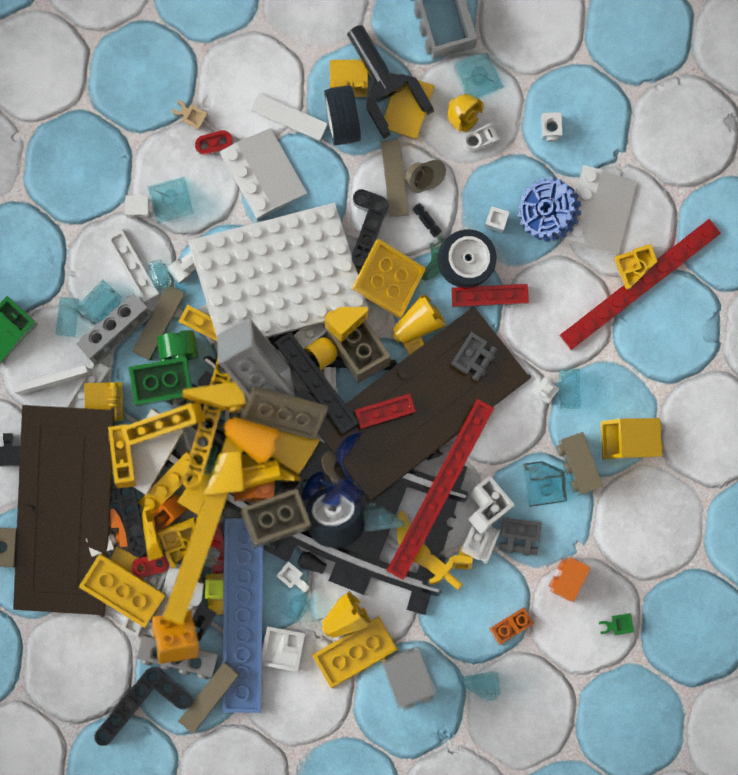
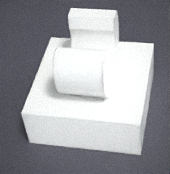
[533,377,560,404]

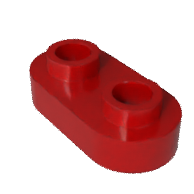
[195,130,233,155]
[131,553,170,577]

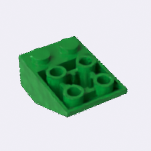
[0,296,38,364]

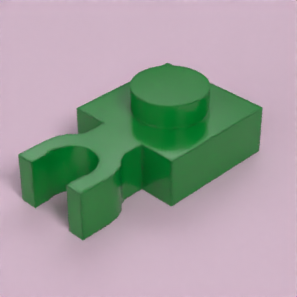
[599,613,634,635]

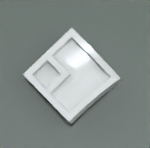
[262,627,305,672]

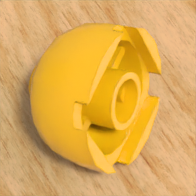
[447,94,484,133]

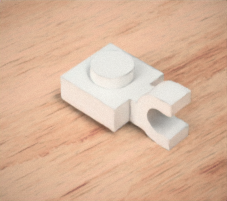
[276,561,311,593]

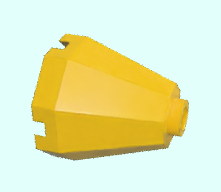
[321,591,371,638]

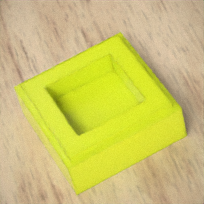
[205,579,224,599]

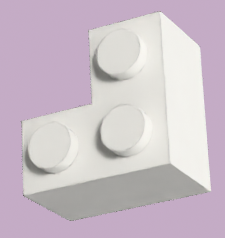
[468,476,515,534]

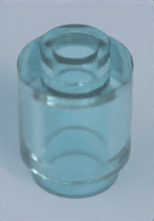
[147,260,172,290]

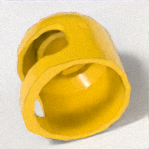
[304,337,338,371]

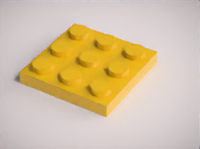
[352,239,426,318]

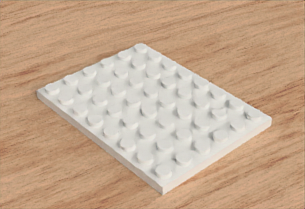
[188,203,369,338]

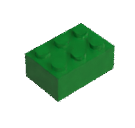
[129,357,193,407]

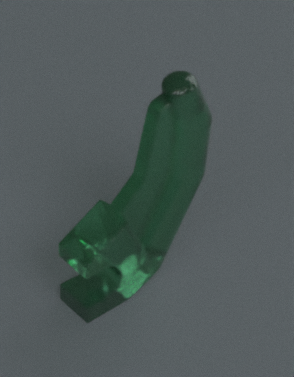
[421,236,444,281]
[203,445,218,476]

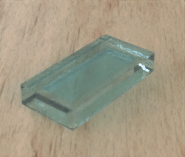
[55,297,79,337]

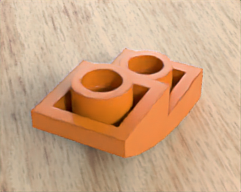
[109,509,129,547]
[489,607,534,645]

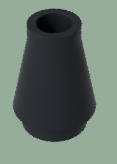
[297,551,327,574]

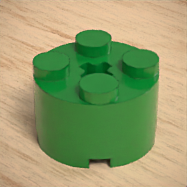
[157,330,199,361]

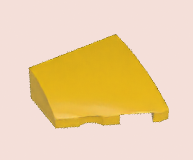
[614,244,657,290]
[204,452,244,495]
[142,505,163,561]
[158,517,196,568]

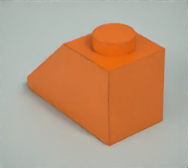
[234,481,275,503]
[153,494,188,536]

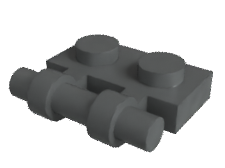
[450,332,498,382]
[499,517,542,556]

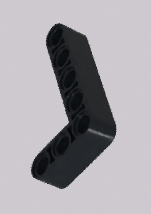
[94,666,193,746]

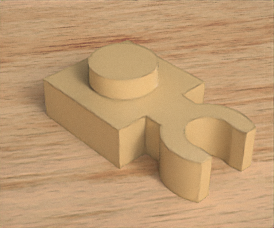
[172,100,208,131]

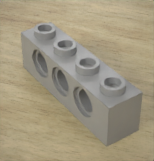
[76,293,153,365]
[137,635,219,680]

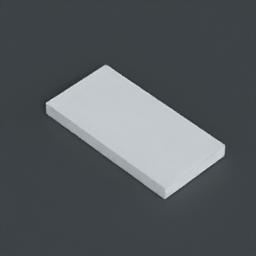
[131,408,185,495]

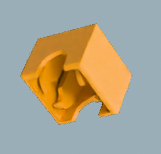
[152,611,199,664]

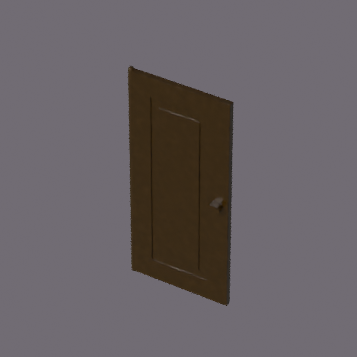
[318,307,531,502]
[13,405,115,617]

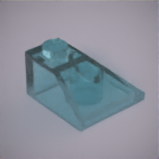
[453,53,503,98]
[148,177,194,223]
[523,461,567,507]
[363,503,405,532]
[458,671,501,701]

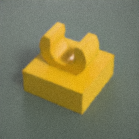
[452,548,473,570]

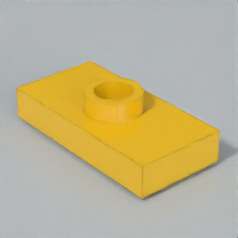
[242,459,282,489]

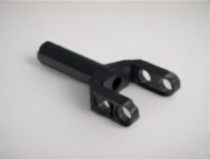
[347,25,434,139]

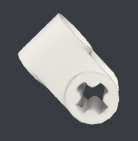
[463,122,501,153]

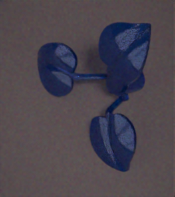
[301,432,363,506]

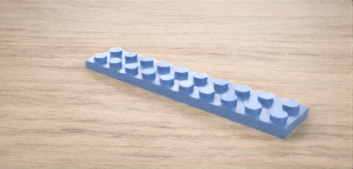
[222,518,263,713]

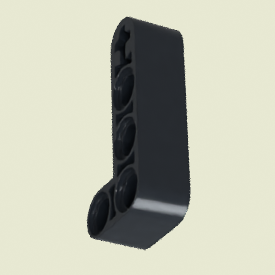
[351,189,388,269]
[110,485,147,557]

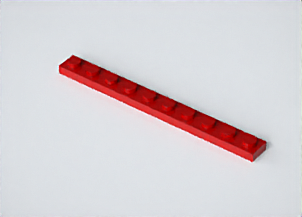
[559,219,721,350]
[386,399,494,580]

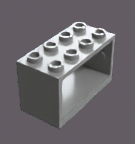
[411,0,477,60]
[217,317,295,397]
[382,646,436,710]

